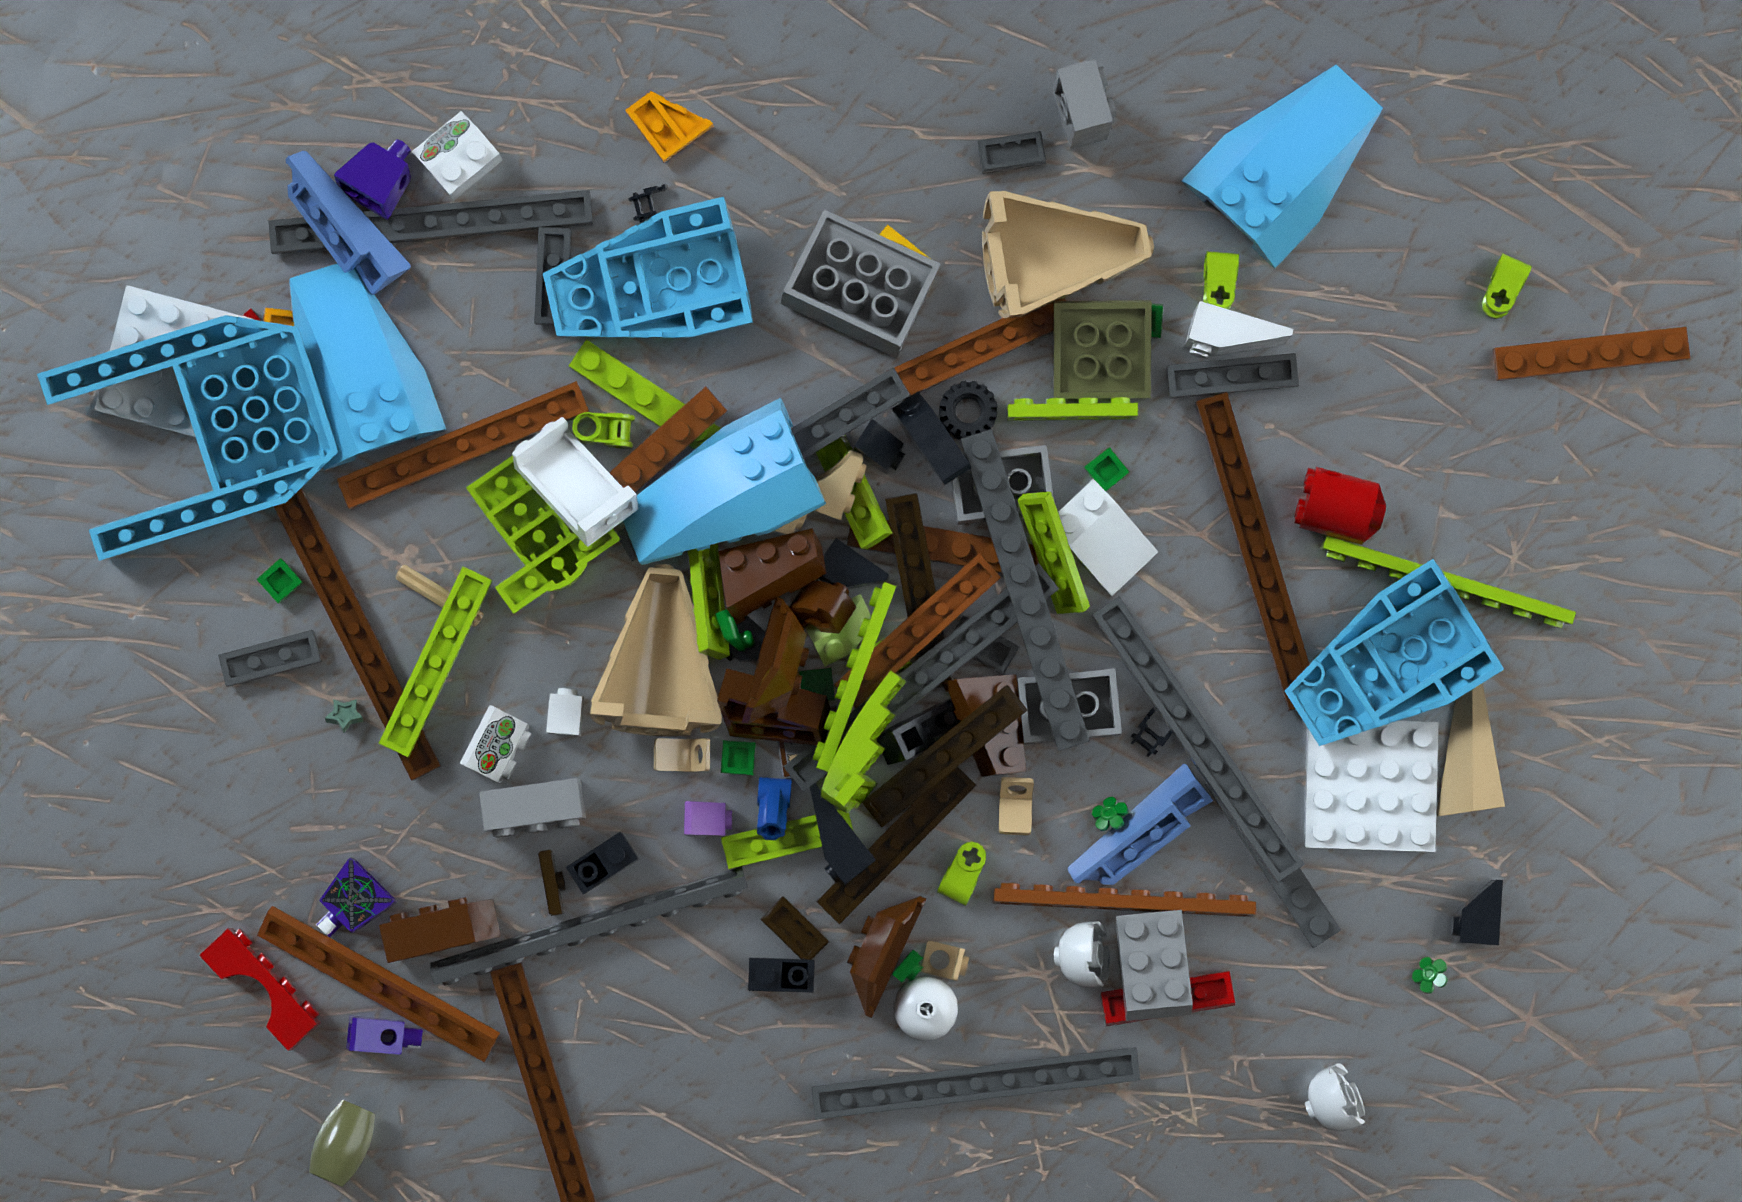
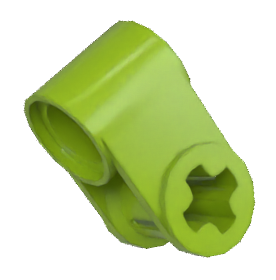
[1203,251,1239,310]
[1482,253,1532,319]
[572,412,635,449]
[937,842,986,906]

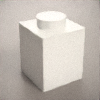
[546,688,584,737]

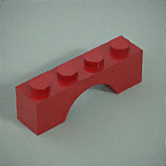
[199,928,321,1051]

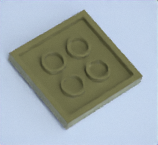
[1053,300,1152,399]

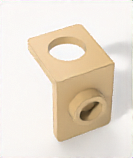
[654,738,710,772]
[999,777,1034,835]
[921,941,969,981]

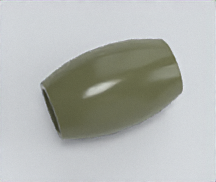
[309,1100,375,1187]

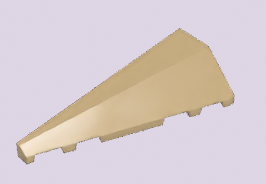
[1436,683,1505,817]

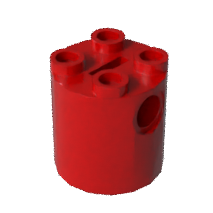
[1294,466,1387,545]

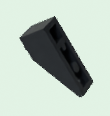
[891,391,972,485]
[876,698,961,765]
[810,783,876,885]

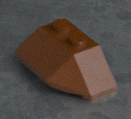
[742,597,809,724]
[847,896,926,1018]

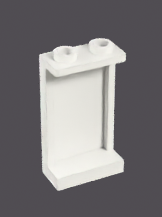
[512,417,638,547]

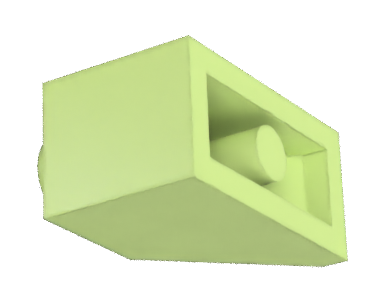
[805,594,871,666]

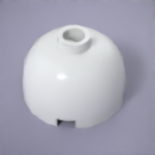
[1054,921,1110,987]
[893,976,958,1041]
[1305,1064,1365,1131]

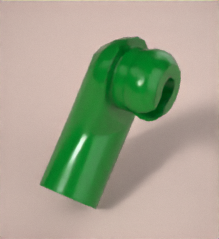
[715,609,755,652]

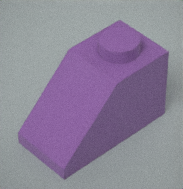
[684,801,732,836]

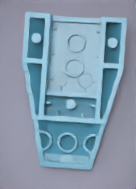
[1181,65,1383,269]
[543,197,753,338]
[289,263,447,470]
[623,398,826,565]
[1285,558,1504,746]

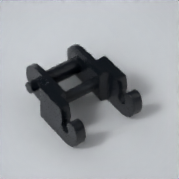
[628,184,668,223]
[1131,708,1172,757]

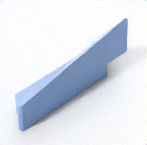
[286,151,411,295]
[1068,764,1213,885]

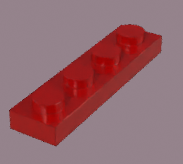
[1100,971,1236,1027]

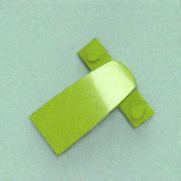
[466,456,621,614]
[821,670,906,813]

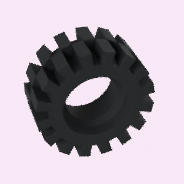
[939,380,998,440]

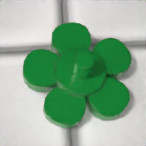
[1092,797,1129,831]
[1412,957,1448,994]

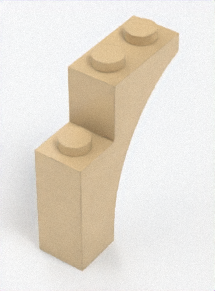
[775,450,867,534]

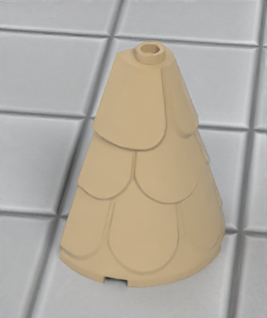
[982,191,1154,318]
[590,564,722,736]

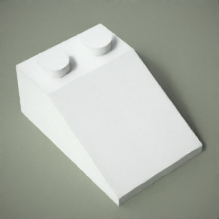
[1184,301,1294,359]
[1058,479,1158,597]

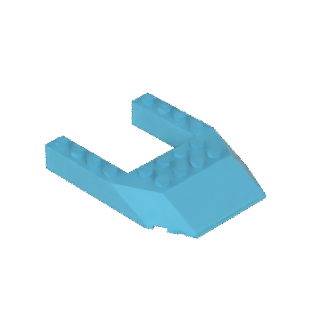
[37,315,339,561]

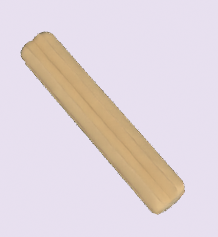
[395,565,484,627]

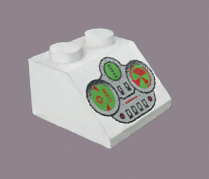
[412,111,503,201]
[460,705,532,783]

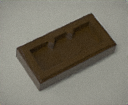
[538,849,566,916]
[760,896,829,960]

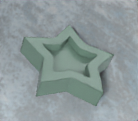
[325,699,364,733]

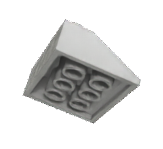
[780,209,941,358]

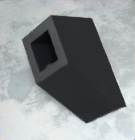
[566,831,640,895]
[748,957,815,993]

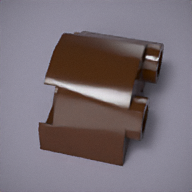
[789,581,856,634]

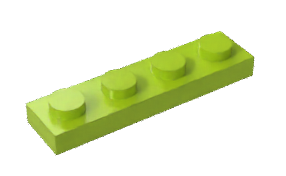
[1007,397,1138,421]
[816,435,893,550]
[1018,492,1090,614]
[687,543,730,660]
[721,809,853,869]

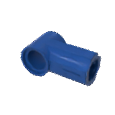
[757,777,792,840]

